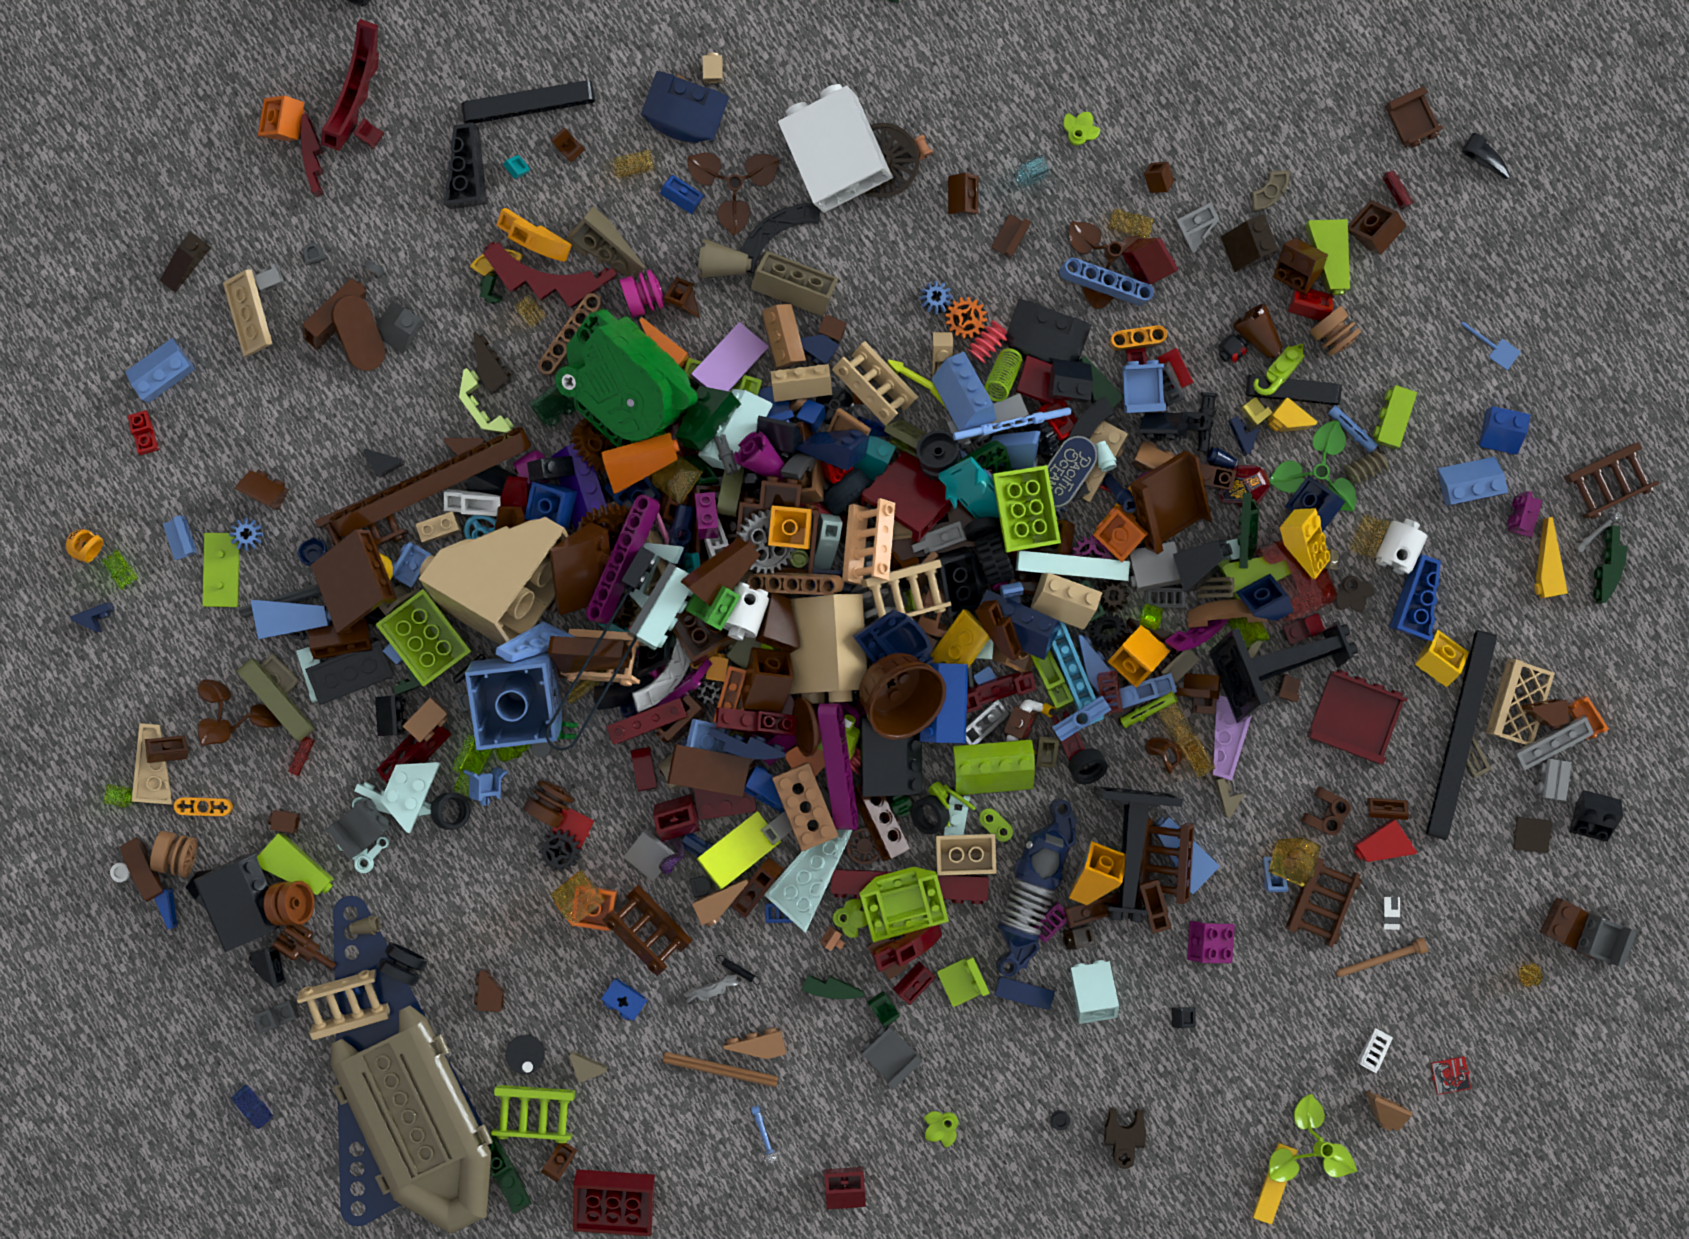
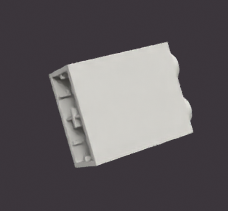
[778,84,893,213]

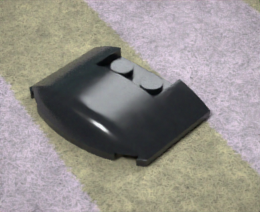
[1003,299,1092,364]

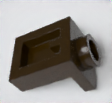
[1062,925,1096,950]

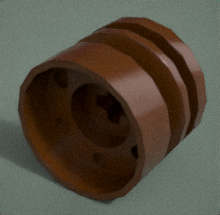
[522,779,575,829]

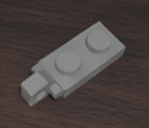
[911,521,966,554]

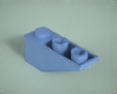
[1077,635,1119,695]

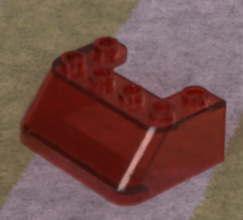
[1255,539,1337,622]

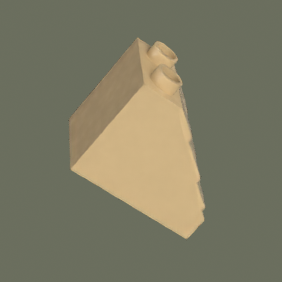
[419,517,569,645]

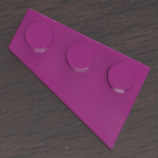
[656,659,712,706]

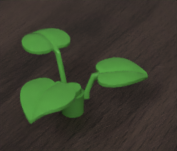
[1270,420,1356,511]

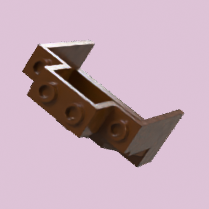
[736,476,820,574]

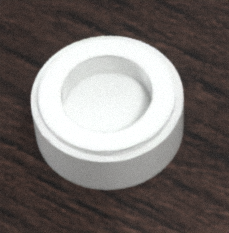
[110,862,131,882]

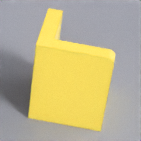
[1240,397,1273,427]

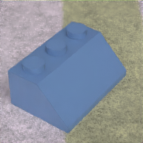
[125,338,196,403]
[1437,457,1508,506]

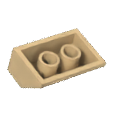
[771,364,832,402]
[1030,573,1102,630]
[936,834,997,875]

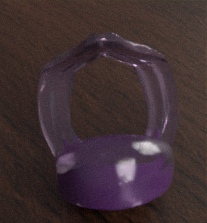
[659,837,684,875]

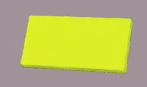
[697,811,781,890]

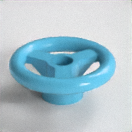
[464,515,496,539]

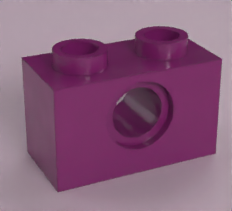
[695,492,718,539]

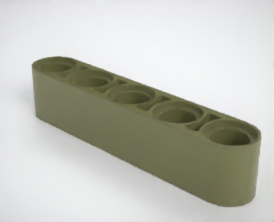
[717,466,746,517]
[237,657,315,742]

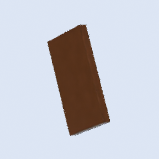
[667,744,750,797]

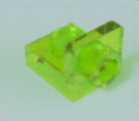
[1139,603,1164,631]
[103,784,132,808]

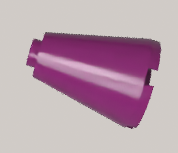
[734,431,785,480]

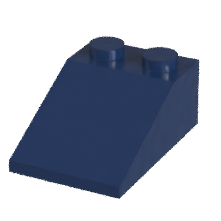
[796,429,870,471]

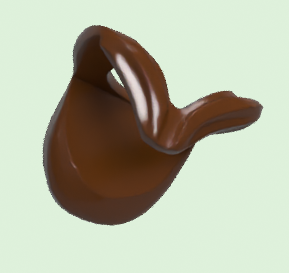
[1145,737,1182,774]

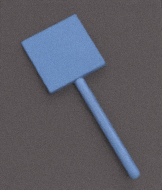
[1461,322,1521,371]

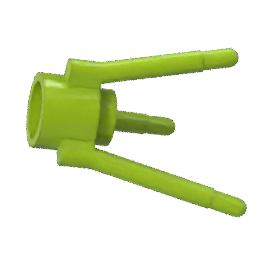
[928,781,976,827]

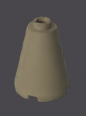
[698,239,752,278]

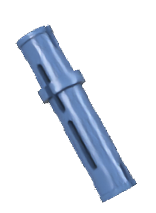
[1327,405,1379,453]

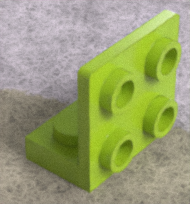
[937,955,990,1007]

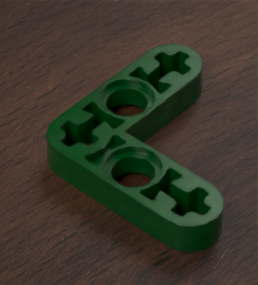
[955,440,1013,474]

